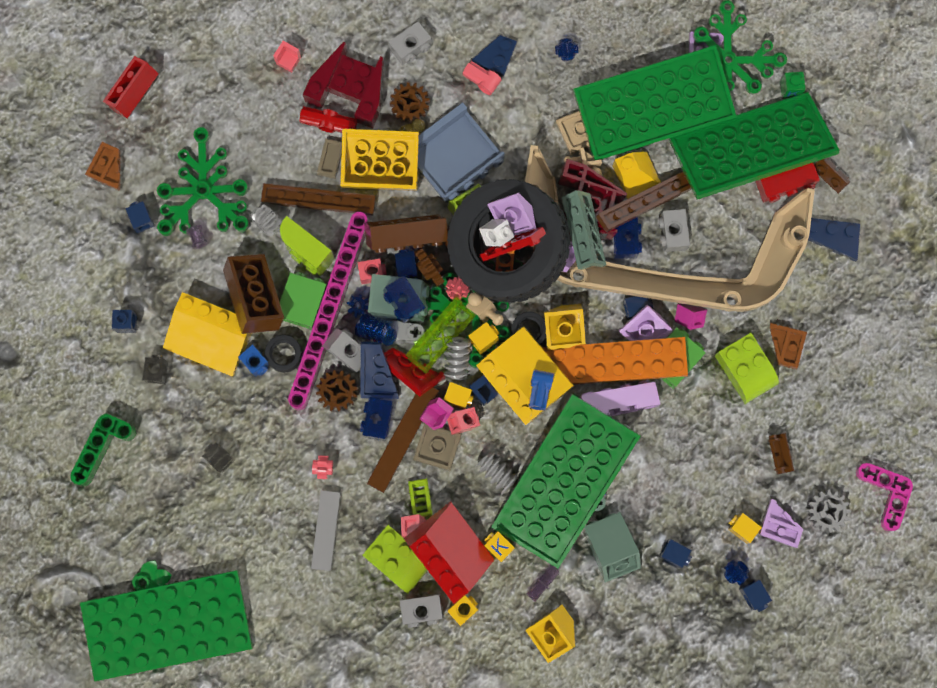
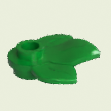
[132,560,172,590]

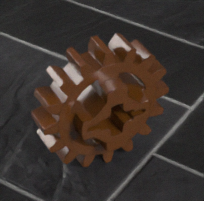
[390,82,430,123]
[414,248,445,287]
[316,370,358,413]

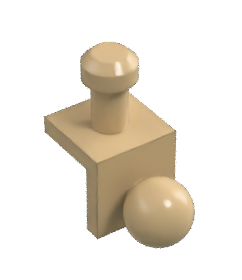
[564,148,602,176]
[466,292,503,325]

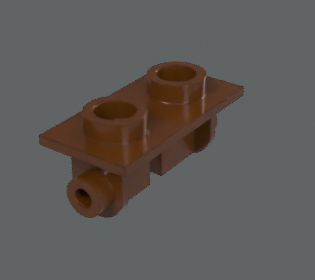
[814,158,850,194]
[768,433,794,475]

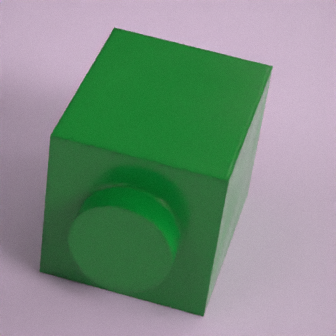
[780,72,806,98]

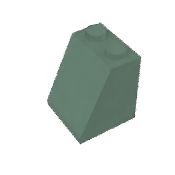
[368,274,429,322]
[584,512,641,583]

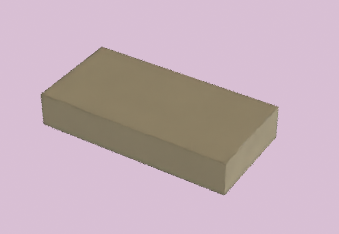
[317,138,342,179]

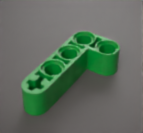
[70,414,136,486]

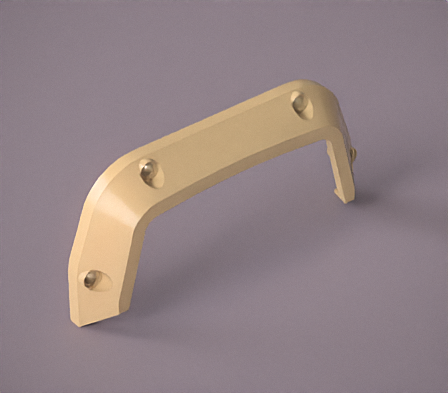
[525,145,815,312]

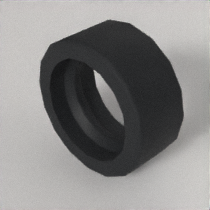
[511,311,546,345]
[265,335,303,373]

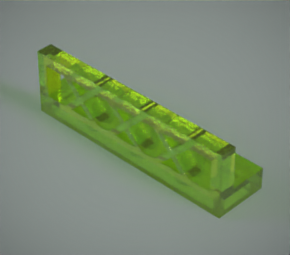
[406,297,476,374]

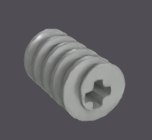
[444,337,471,380]
[475,452,517,495]

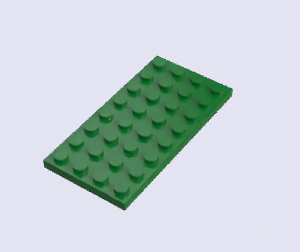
[573,45,737,161]
[669,92,840,200]
[491,394,641,569]
[80,570,253,682]

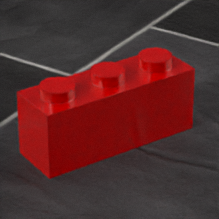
[103,56,159,119]
[755,163,820,203]

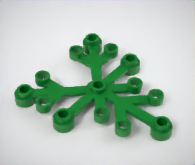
[693,0,787,95]
[157,127,249,236]
[426,260,524,368]

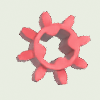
[446,277,470,300]
[312,455,333,479]

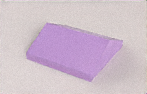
[487,193,536,236]
[619,305,673,341]

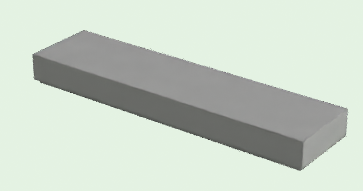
[311,490,341,571]

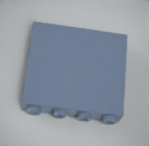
[418,103,505,203]

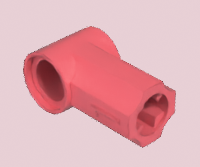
[462,61,502,95]

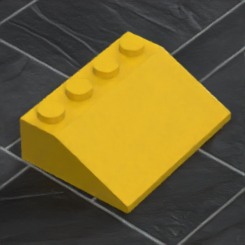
[340,129,419,191]
[163,292,252,377]
[476,327,574,425]

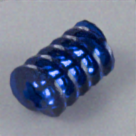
[354,314,397,346]

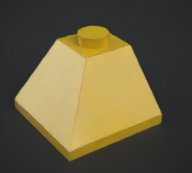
[613,152,661,199]
[544,304,586,350]
[525,605,575,663]

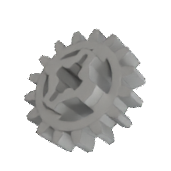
[806,490,851,533]

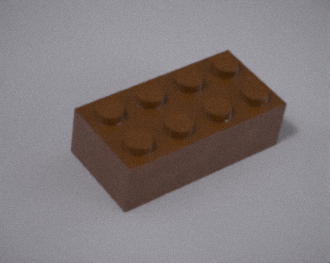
[364,214,448,253]
[223,254,284,334]

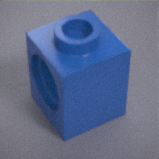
[238,344,269,377]

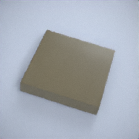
[413,423,461,471]

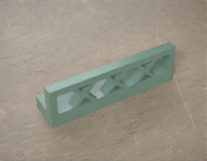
[562,190,606,270]

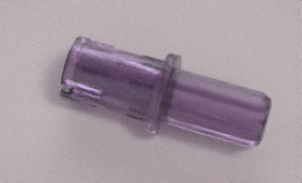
[526,566,560,602]

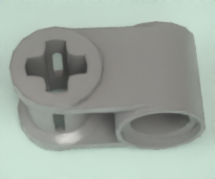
[388,321,426,344]

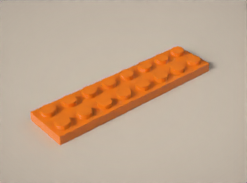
[542,337,688,384]

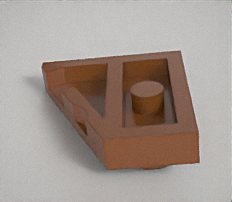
[85,142,120,191]
[769,323,807,370]

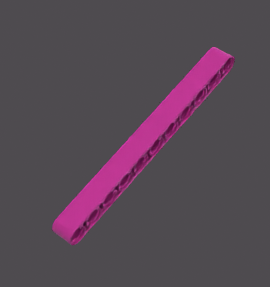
[288,212,368,410]

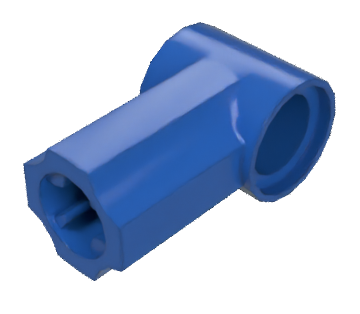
[528,369,554,411]

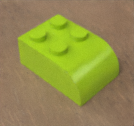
[280,216,335,277]
[714,333,779,404]
[362,525,428,594]

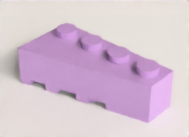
[580,380,660,417]

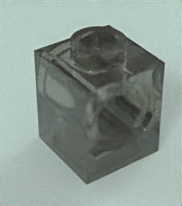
[142,355,168,385]
[202,442,235,474]

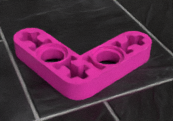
[856,463,913,531]

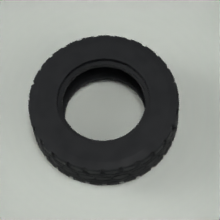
[447,179,571,303]

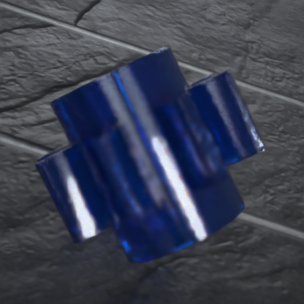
[555,38,579,61]
[346,294,369,318]
[724,559,749,585]

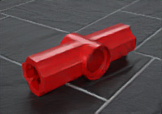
[299,106,358,133]

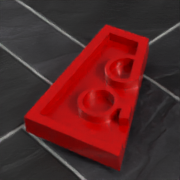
[480,227,546,261]
[384,347,445,397]

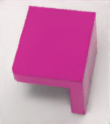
[675,303,707,330]
[420,397,454,430]

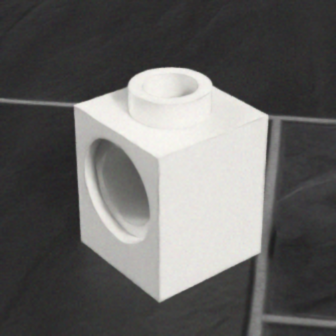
[479,219,514,247]

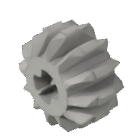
[251,204,282,236]

